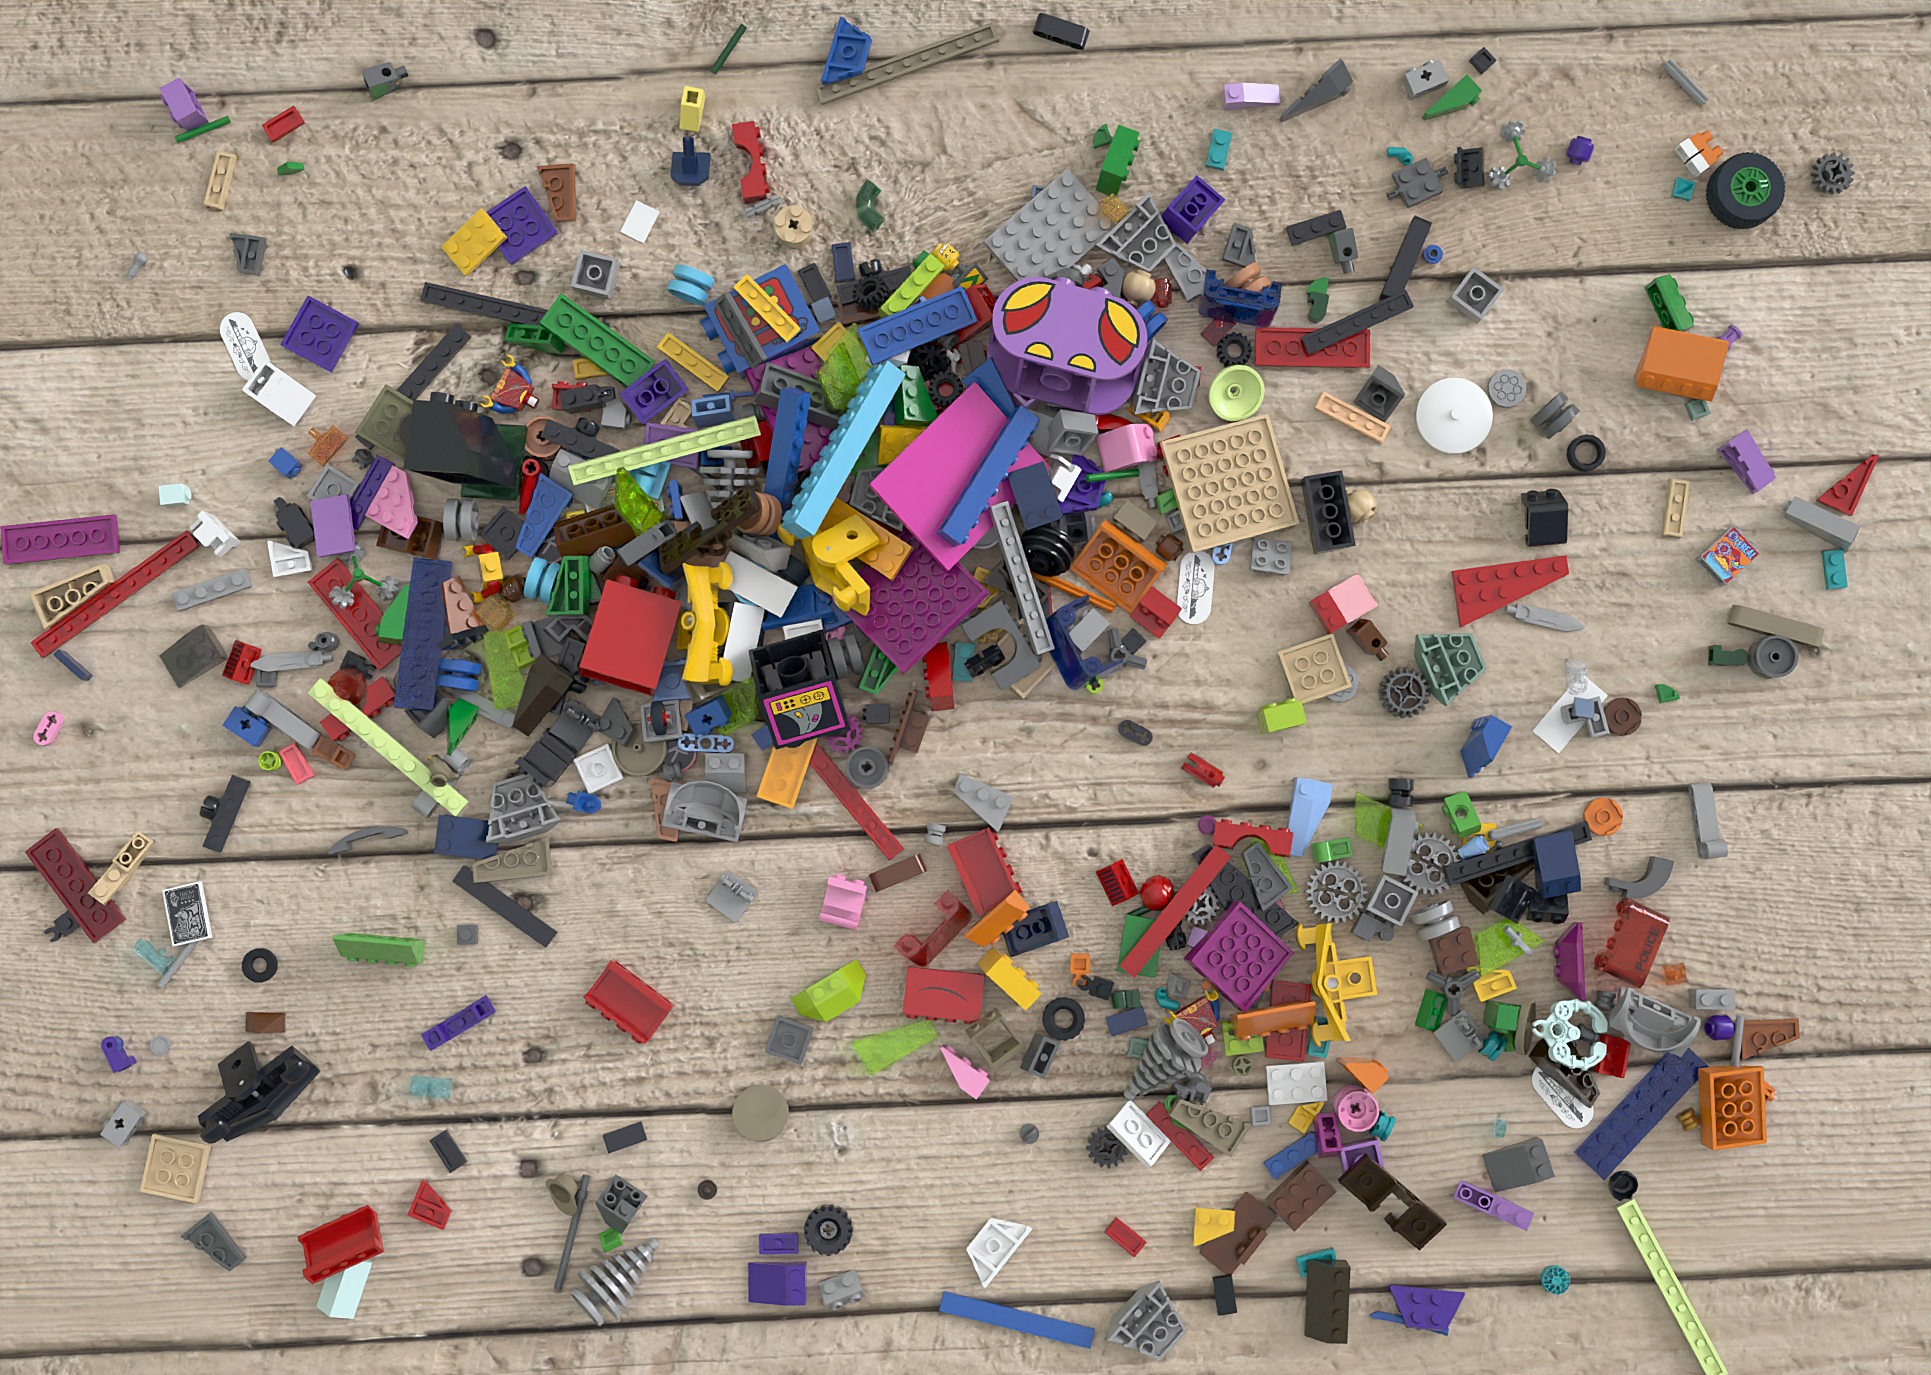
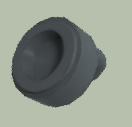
[1020,1124,1039,1144]

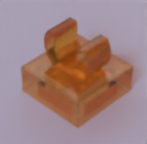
[1663,963,1688,985]

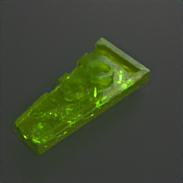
[483,631,525,709]
[852,1020,938,1076]

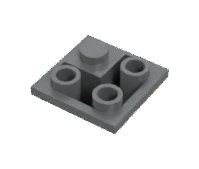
[595,1174,648,1234]

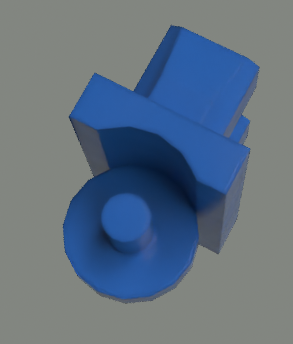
[566,791,601,814]

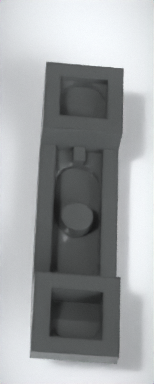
[328,826,408,855]

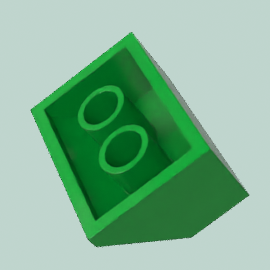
[1644,274,1694,332]

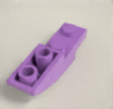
[1453,1180,1534,1231]

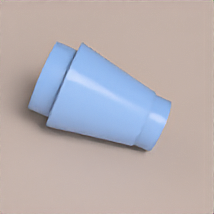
[1458,835,1489,859]

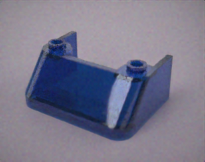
[1045,594,1123,690]

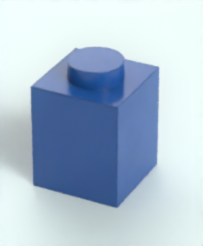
[268,447,303,479]

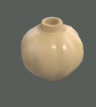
[1121,269,1156,306]
[1346,489,1376,524]

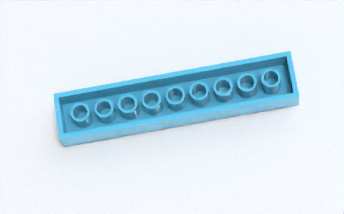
[781,361,906,539]

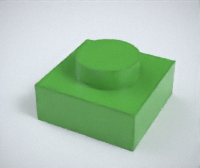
[599,1228,623,1253]

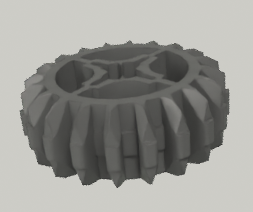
[1378,667,1431,719]

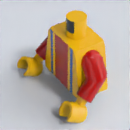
[461,544,503,603]

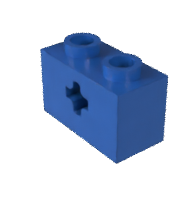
[685,695,733,736]
[222,705,272,747]

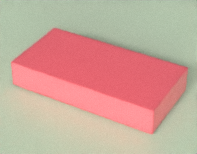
[278,742,315,785]

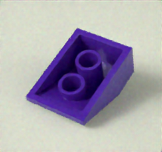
[1161,175,1226,244]
[619,359,689,424]
[748,1262,807,1306]

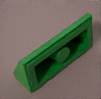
[1415,989,1448,1032]

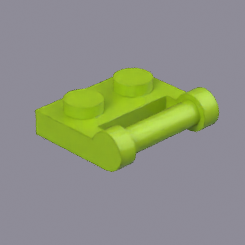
[1221,1020,1264,1056]

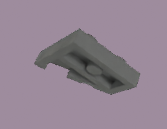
[1222,223,1256,268]
[229,233,267,276]
[599,697,636,748]

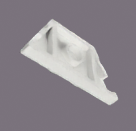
[966,1217,1032,1288]

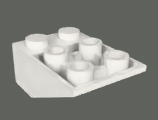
[242,359,317,427]

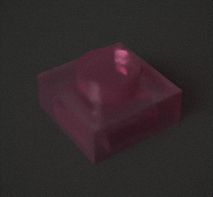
[1200,1046,1219,1070]

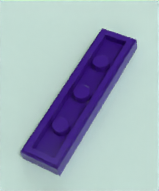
[350,455,395,531]

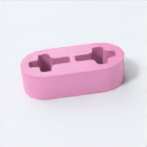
[34,711,64,746]

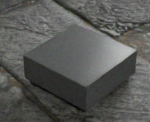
[256,669,277,687]

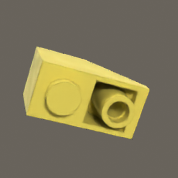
[680,86,706,133]

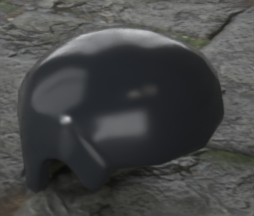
[1608,1170,1639,1202]

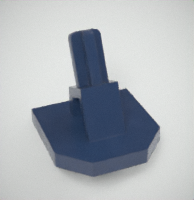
[670,135,711,186]

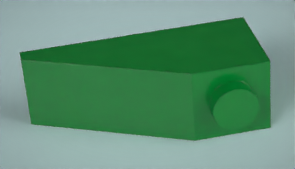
[1422,75,1482,121]
[504,323,565,354]
[375,585,410,645]
[447,698,480,756]

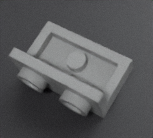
[819,1269,865,1310]

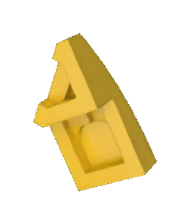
[1287,1101,1324,1134]

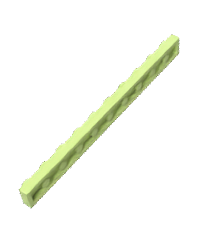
[568,415,761,485]
[308,678,469,817]
[1615,1198,1728,1375]

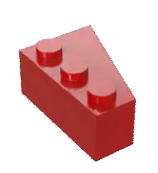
[922,642,955,711]

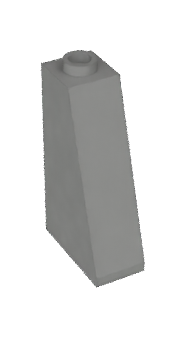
[1783,496,1860,552]

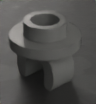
[352,449,373,470]

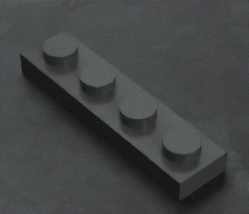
[714,292,767,369]

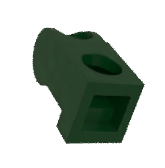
[1708,645,1749,666]

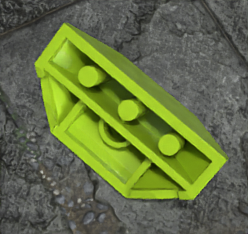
[790,959,866,1022]

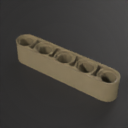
[1728,605,1824,648]

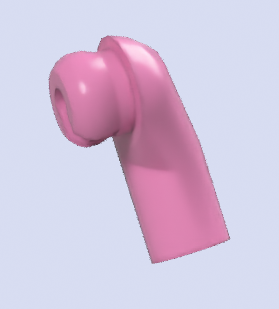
[825,625,848,641]

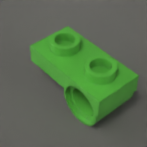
[1311,837,1353,863]

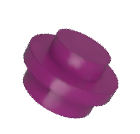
[1198,815,1216,835]

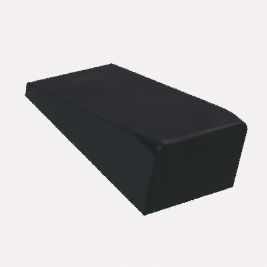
[603,1121,647,1153]

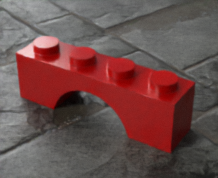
[732,121,770,203]
[320,677,400,742]
[1213,819,1294,858]

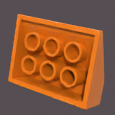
[1634,326,1729,402]
[1070,519,1168,614]
[1230,1000,1316,1041]
[1698,1066,1767,1150]

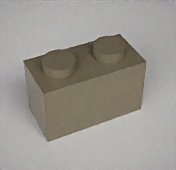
[1113,499,1158,542]

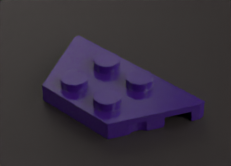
[1058,455,1106,514]
[1389,1285,1465,1331]

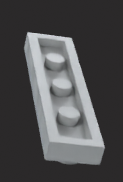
[172,568,252,612]

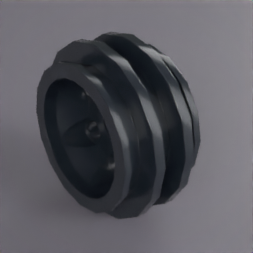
[1020,524,1076,577]

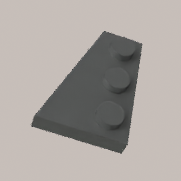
[180,1212,247,1271]

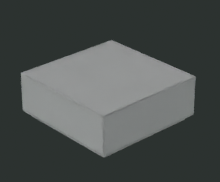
[1250,1105,1272,1127]

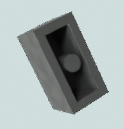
[1020,1032,1060,1079]

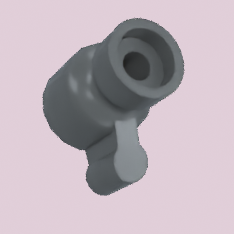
[308,632,339,652]

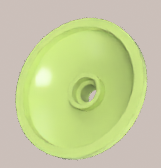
[1209,365,1265,421]

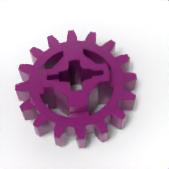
[823,713,864,754]

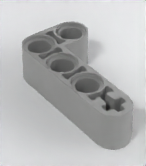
[244,689,322,750]
[411,747,473,819]
[1688,782,1728,859]

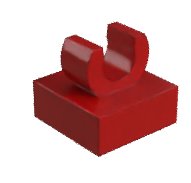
[1082,274,1103,290]

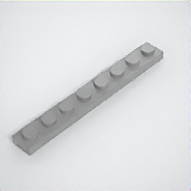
[988,501,1055,655]

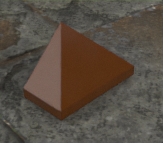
[245,1012,286,1034]

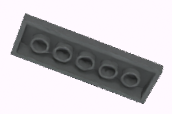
[754,362,857,431]

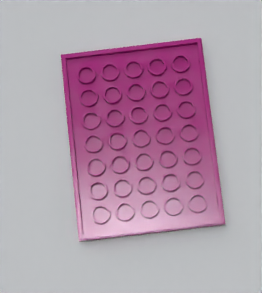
[868,382,1051,571]

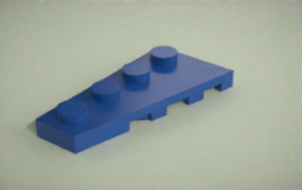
[962,356,1016,418]
[515,473,574,558]

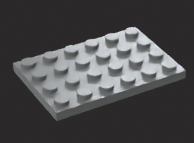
[983,168,1117,281]

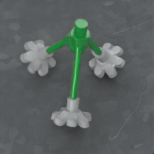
[1487,120,1556,191]
[329,541,399,609]

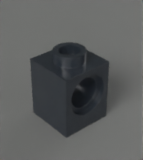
[1065,511,1088,543]
[862,704,890,724]

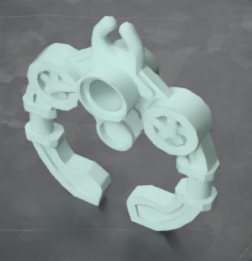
[1532,999,1608,1071]

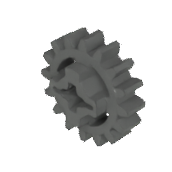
[1811,152,1855,195]

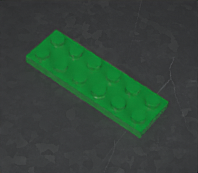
[539,293,656,388]

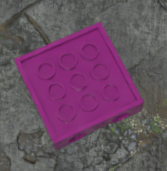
[1183,901,1294,1012]

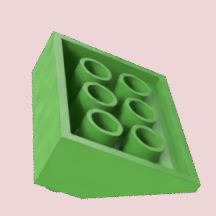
[333,933,425,967]

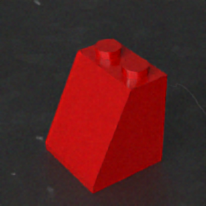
[953,284,997,343]
[740,421,773,469]

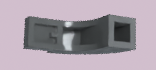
[1604,856,1674,898]

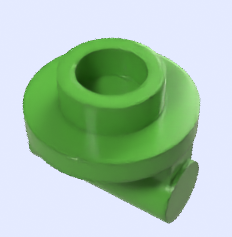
[1502,1031,1516,1052]

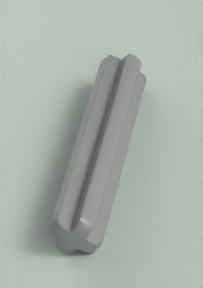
[1663,59,1709,106]
[1488,818,1542,840]

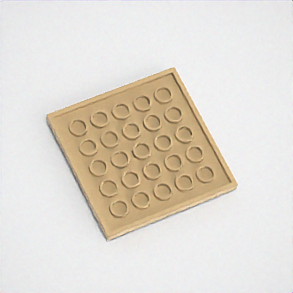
[1160,414,1300,553]

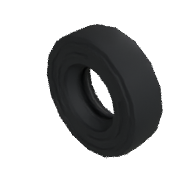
[242,948,278,983]

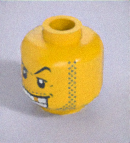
[932,243,959,272]

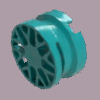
[1478,1030,1507,1061]
[1369,1110,1396,1142]
[1540,1265,1570,1295]

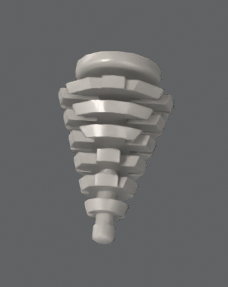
[699,450,760,546]
[1124,1018,1208,1100]
[569,1238,660,1326]

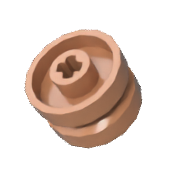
[1222,262,1271,309]
[522,416,566,461]
[736,491,782,536]

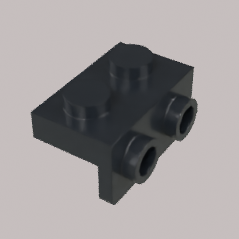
[1454,147,1484,189]
[1526,891,1569,924]

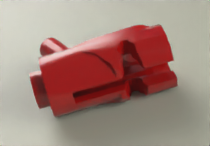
[1181,752,1225,788]

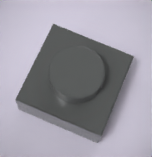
[457,925,478,945]

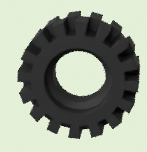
[852,274,890,311]
[1216,332,1252,367]
[928,371,963,408]

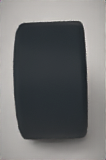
[778,554,811,587]

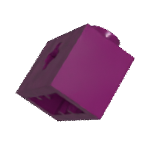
[1313,1112,1342,1158]

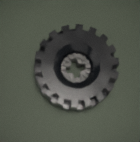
[804,1204,853,1256]

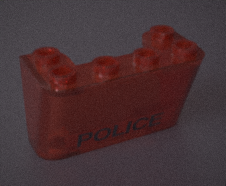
[893,889,972,967]
[1593,898,1670,988]

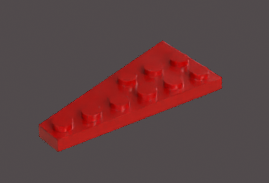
[1451,555,1569,628]

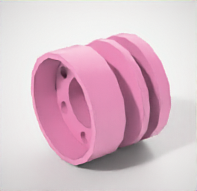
[1332,1085,1379,1132]

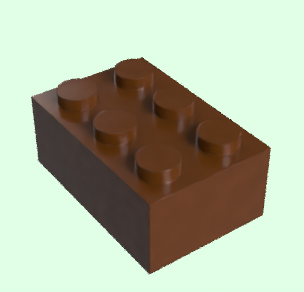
[1265,1159,1337,1232]

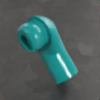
[1387,147,1413,166]
[1098,491,1113,508]
[1155,987,1179,1011]

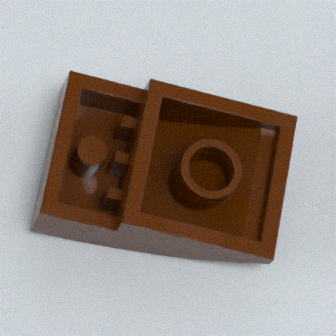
[376,516,443,560]

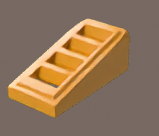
[1128,403,1171,433]

